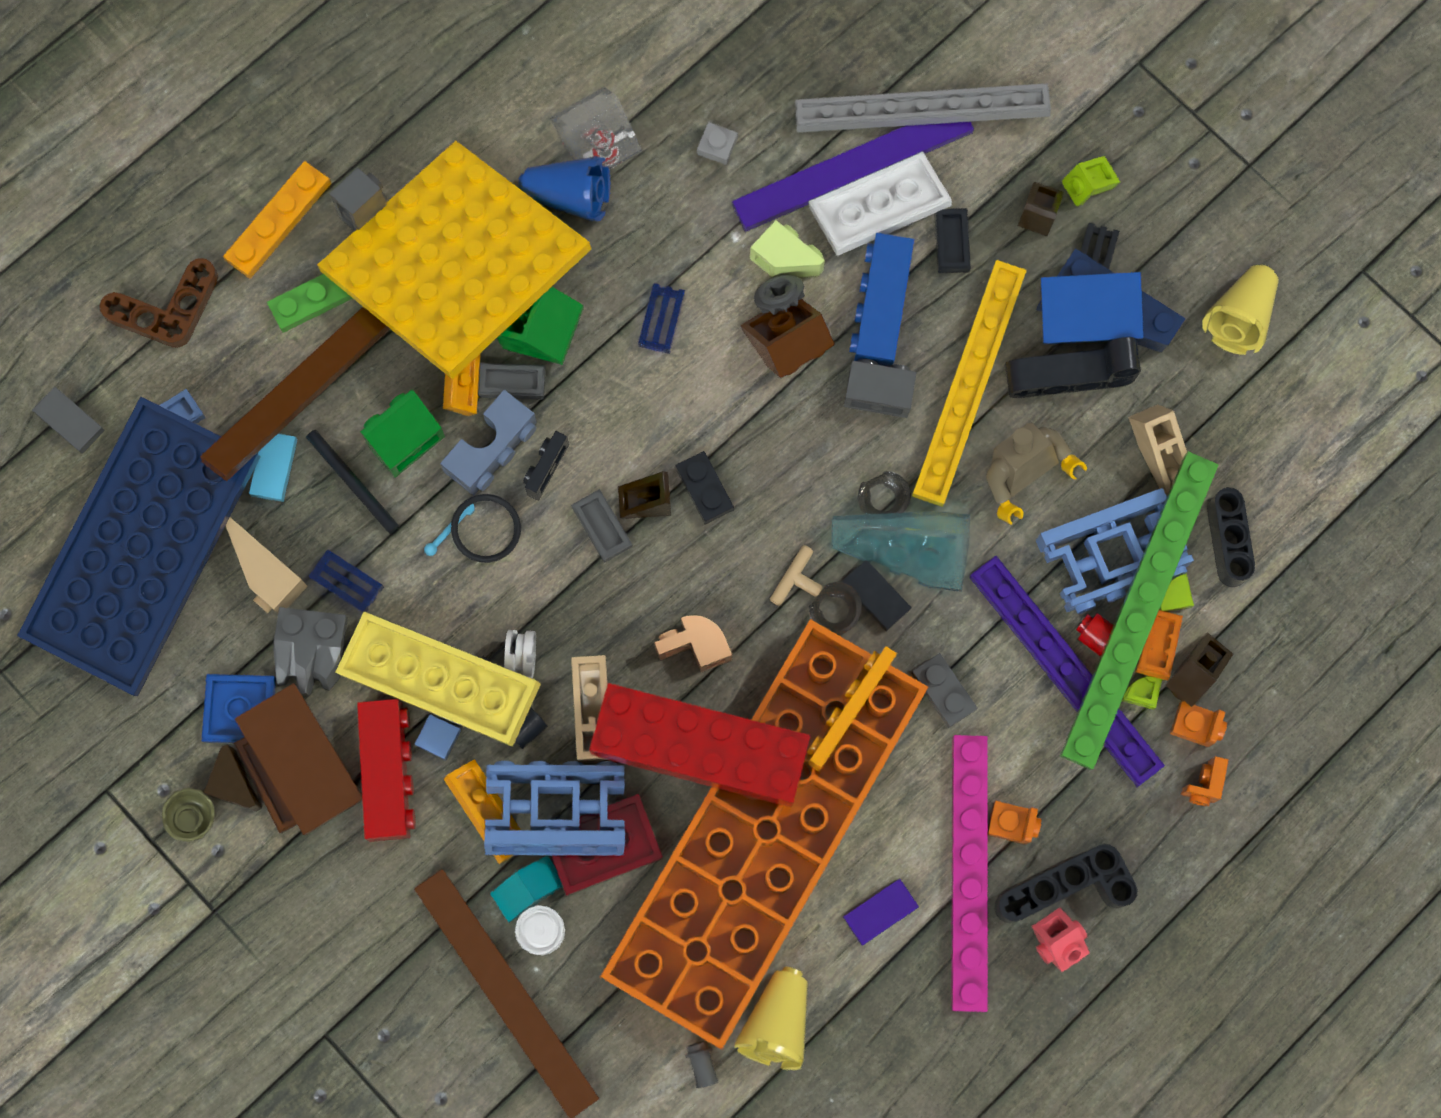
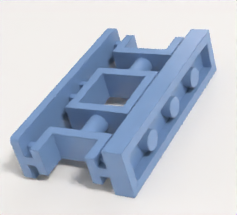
[1036,488,1194,614]
[484,761,625,855]

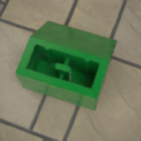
[497,287,584,365]
[360,390,445,478]

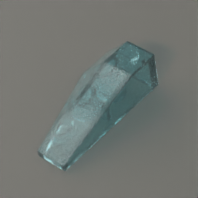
[832,511,970,592]

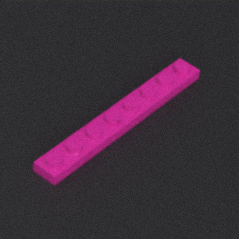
[951,735,988,1012]

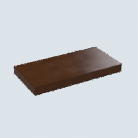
[235,683,363,836]

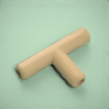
[770,545,823,606]

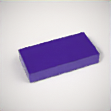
[843,878,919,946]

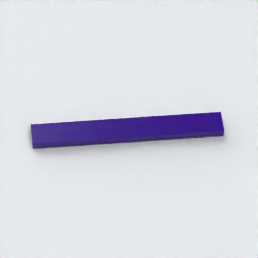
[732,122,974,232]
[969,556,1165,787]

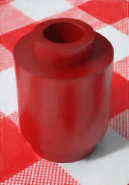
[1076,613,1114,657]

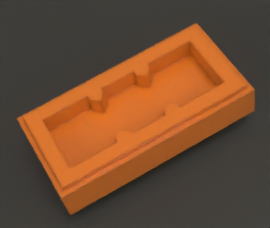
[1135,610,1183,680]

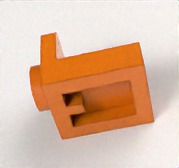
[1170,701,1227,747]
[1181,756,1229,806]
[988,800,1042,845]

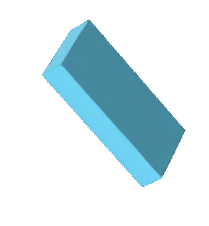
[249,434,297,502]

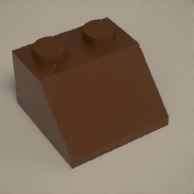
[740,299,835,378]

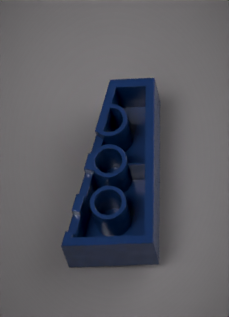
[1036,248,1186,353]

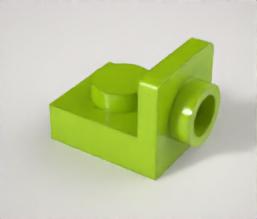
[1062,156,1120,206]

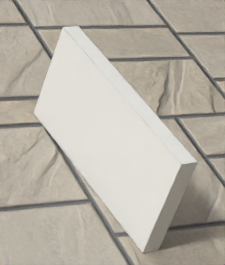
[809,152,952,256]

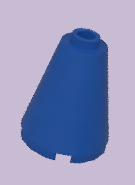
[518,156,610,221]

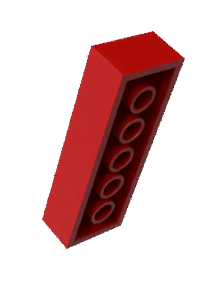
[589,683,810,807]

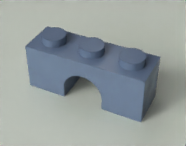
[440,390,537,496]

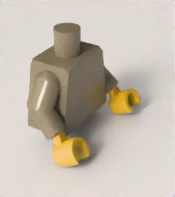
[986,422,1087,525]

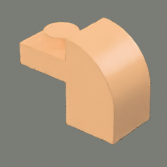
[654,615,732,672]

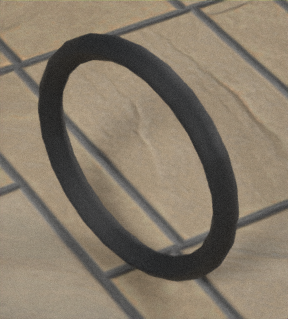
[451,494,521,563]

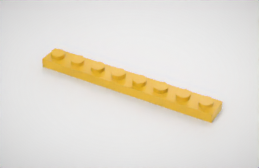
[912,260,1027,507]

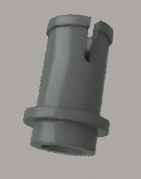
[685,1041,719,1088]

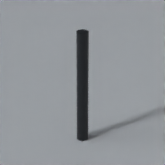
[306,430,399,534]

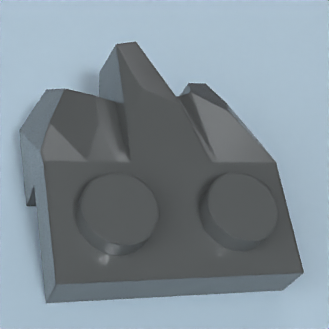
[273,607,348,698]

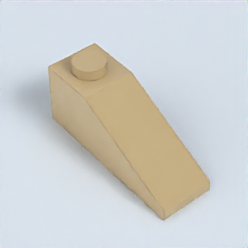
[1129,404,1187,496]
[226,517,308,614]
[571,655,613,764]

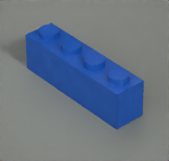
[849,233,914,367]

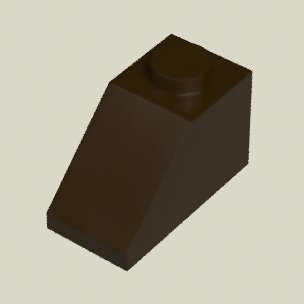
[1165,632,1233,707]

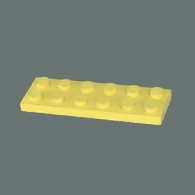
[335,612,541,747]

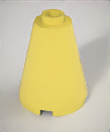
[1202,265,1279,355]
[734,967,808,1070]

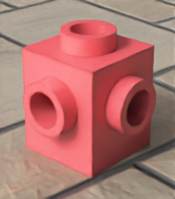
[1032,907,1090,972]

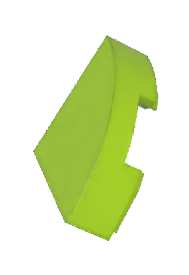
[1159,574,1194,612]
[1122,676,1162,710]

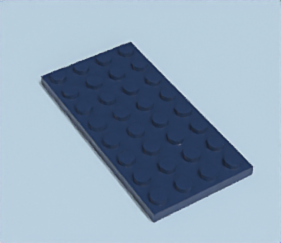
[17,396,261,696]

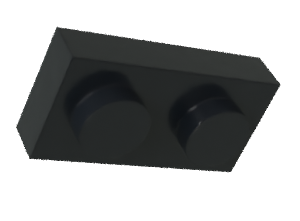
[523,431,569,501]
[675,451,734,525]

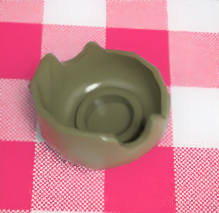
[162,788,215,842]

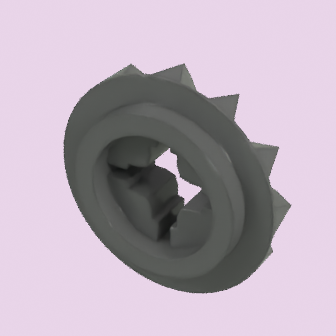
[754,275,805,315]

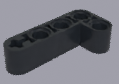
[1004,337,1141,398]
[994,844,1138,923]

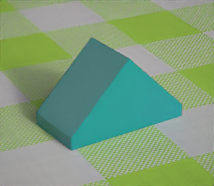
[490,855,563,923]

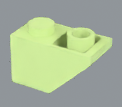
[750,220,825,278]

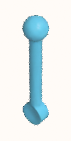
[424,504,475,556]

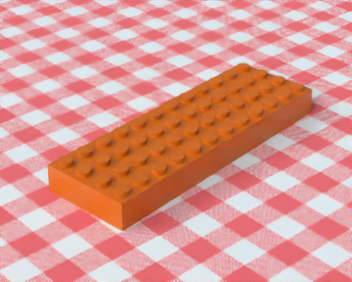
[600,619,928,1050]

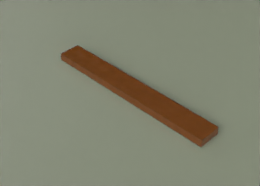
[200,307,390,482]
[414,869,600,1118]

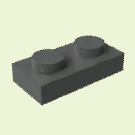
[911,653,978,728]

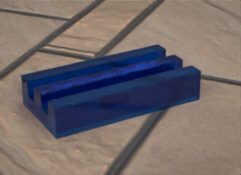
[638,283,685,354]
[309,549,384,613]

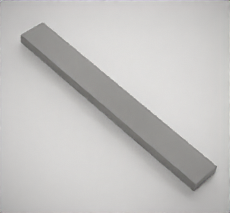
[795,83,1051,133]

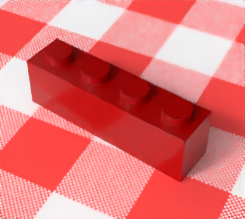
[357,699,416,842]

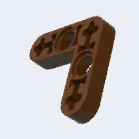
[99,258,218,348]

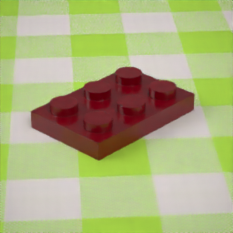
[552,794,663,896]

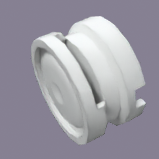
[504,630,536,678]
[515,905,565,956]

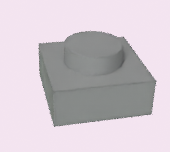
[697,122,738,165]

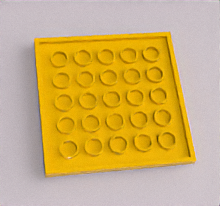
[317,141,591,379]

